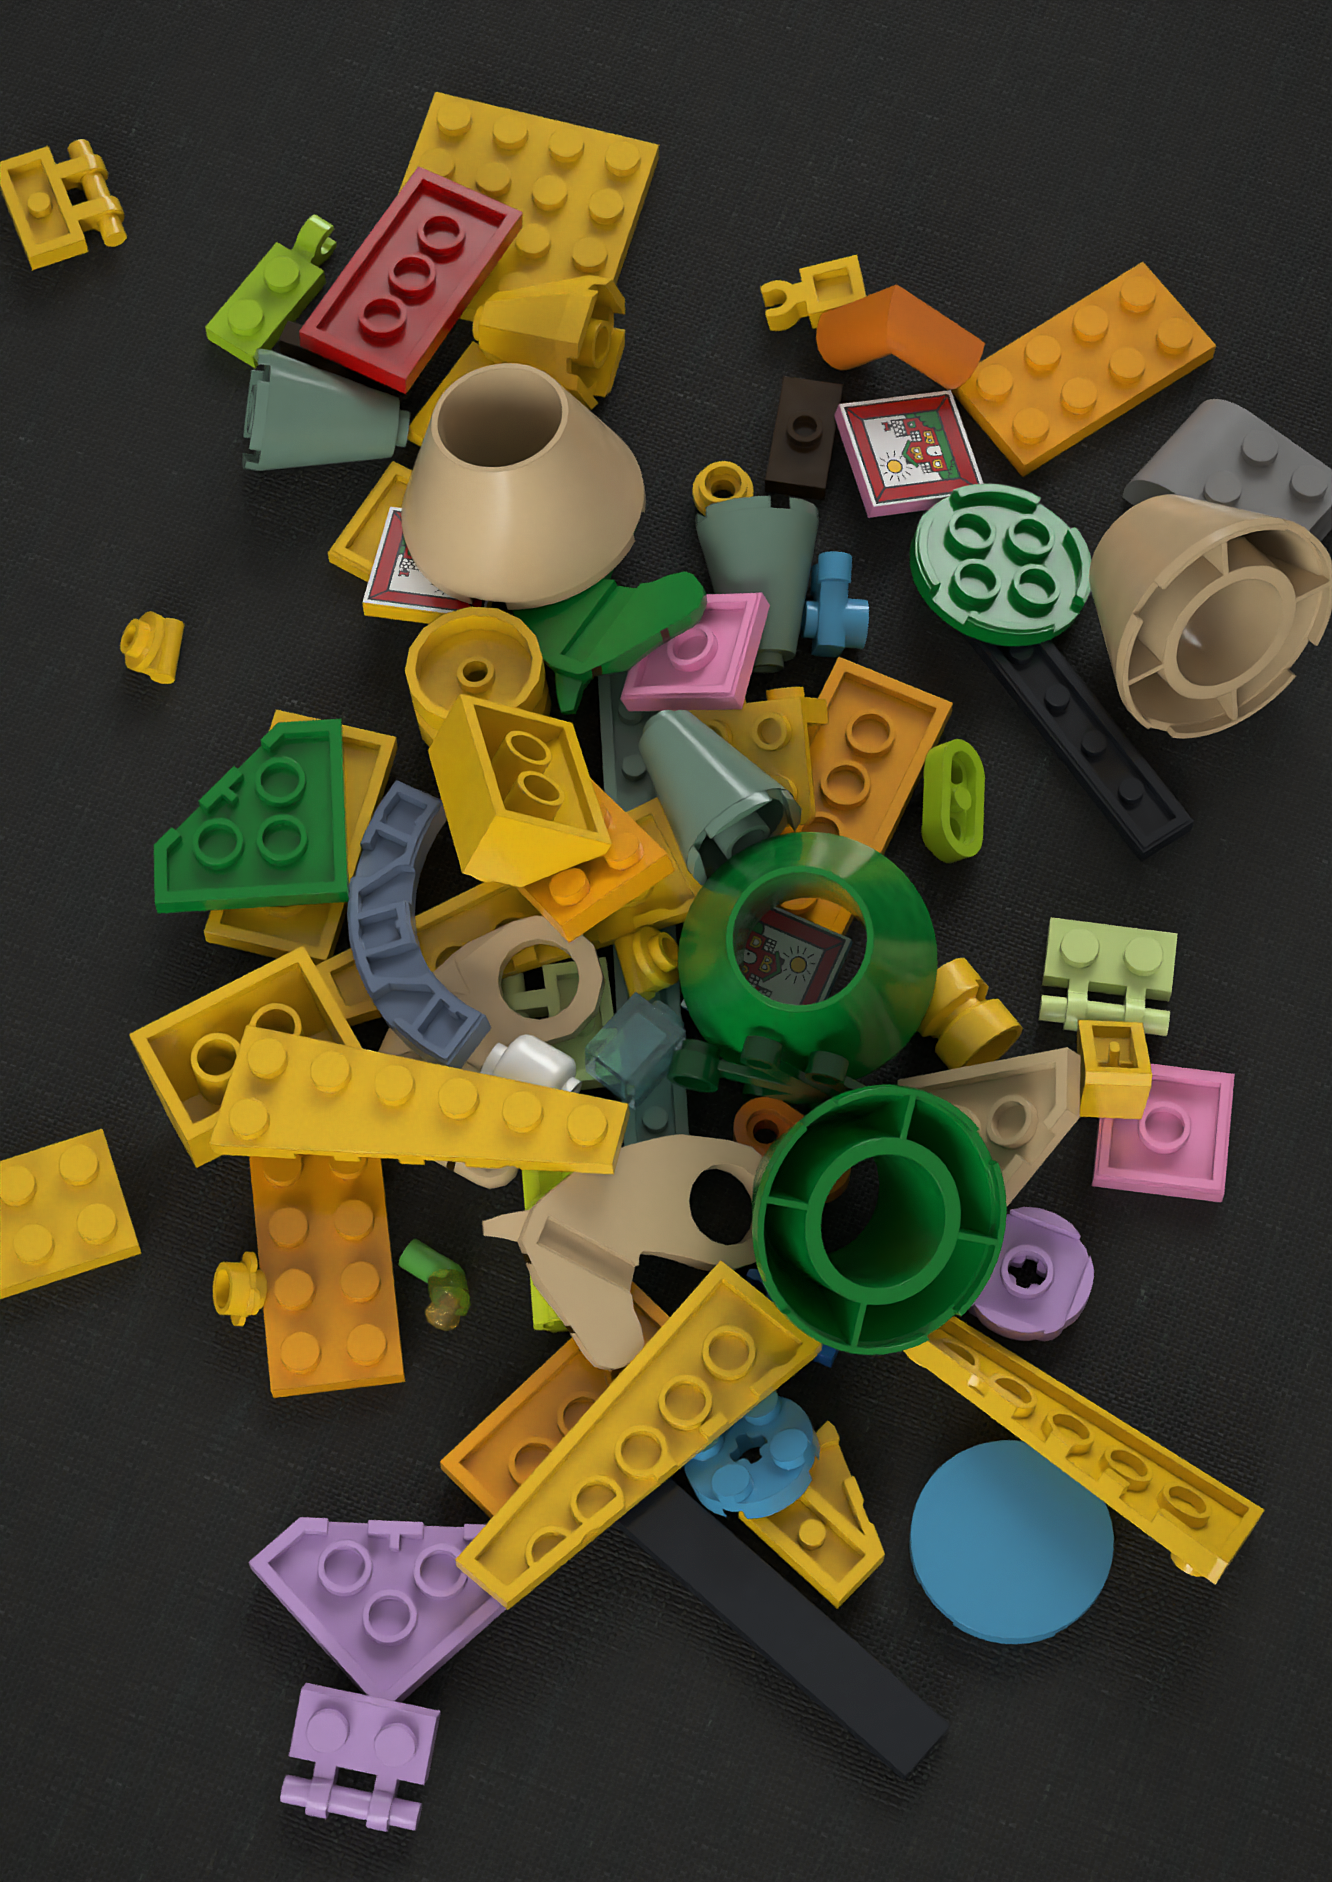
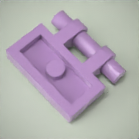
[280,1683,441,1832]

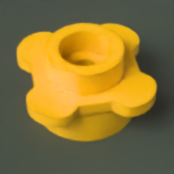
[213,1252,267,1326]

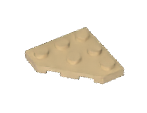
[898,1047,1081,1206]

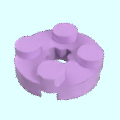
[968,1207,1094,1341]

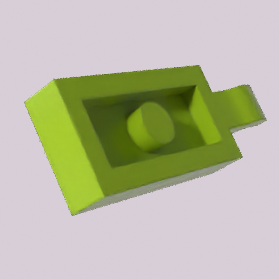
[205,214,337,368]

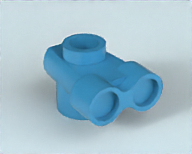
[800,551,869,657]

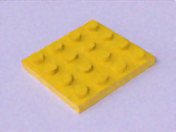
[398,92,659,322]

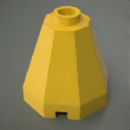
[473,275,625,410]

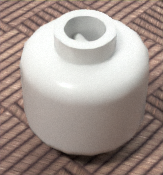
[480,1034,582,1093]

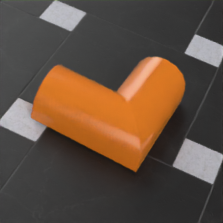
[816,284,985,390]

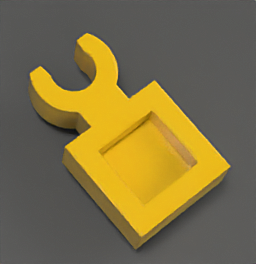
[760,255,866,331]

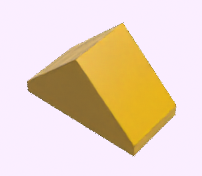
[1077,1020,1152,1119]

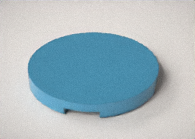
[909,1440,1114,1644]

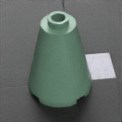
[242,349,410,471]
[695,496,819,674]
[638,710,802,885]

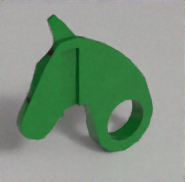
[512,524,707,715]

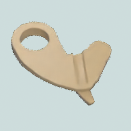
[482,1134,763,1371]

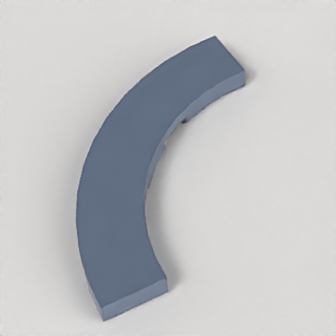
[347,780,492,1069]

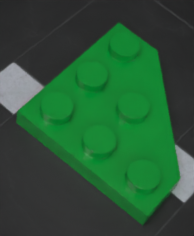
[154,719,349,914]

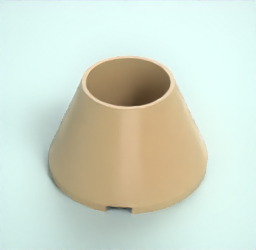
[401,363,646,610]
[1089,494,1332,739]

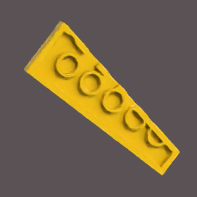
[315,797,703,1026]
[209,1025,630,1174]
[455,1260,822,1610]
[903,1316,1264,1584]

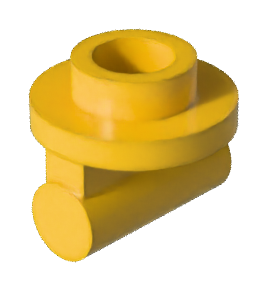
[120,611,184,684]
[614,926,679,1003]

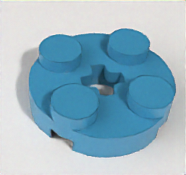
[684,1391,820,1519]

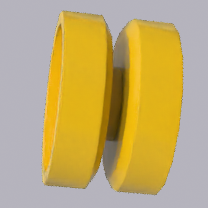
[405,607,552,747]

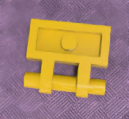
[0,139,127,270]

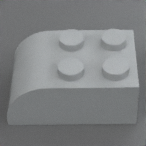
[1123,399,1332,542]

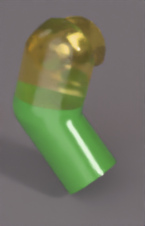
[398,1238,471,1331]

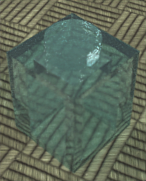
[585,992,686,1110]

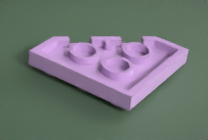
[249,1517,506,1703]

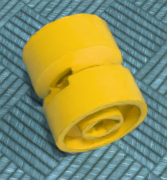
[917,958,1023,1070]

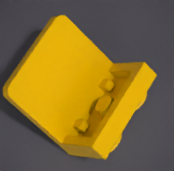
[688,687,829,827]

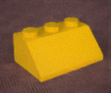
[428,693,612,887]
[129,946,362,1168]

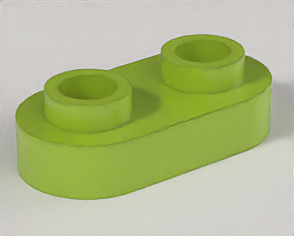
[921,739,985,863]

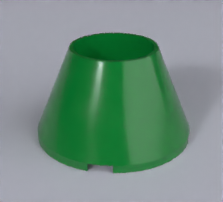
[678,832,938,1081]
[752,1085,1007,1355]

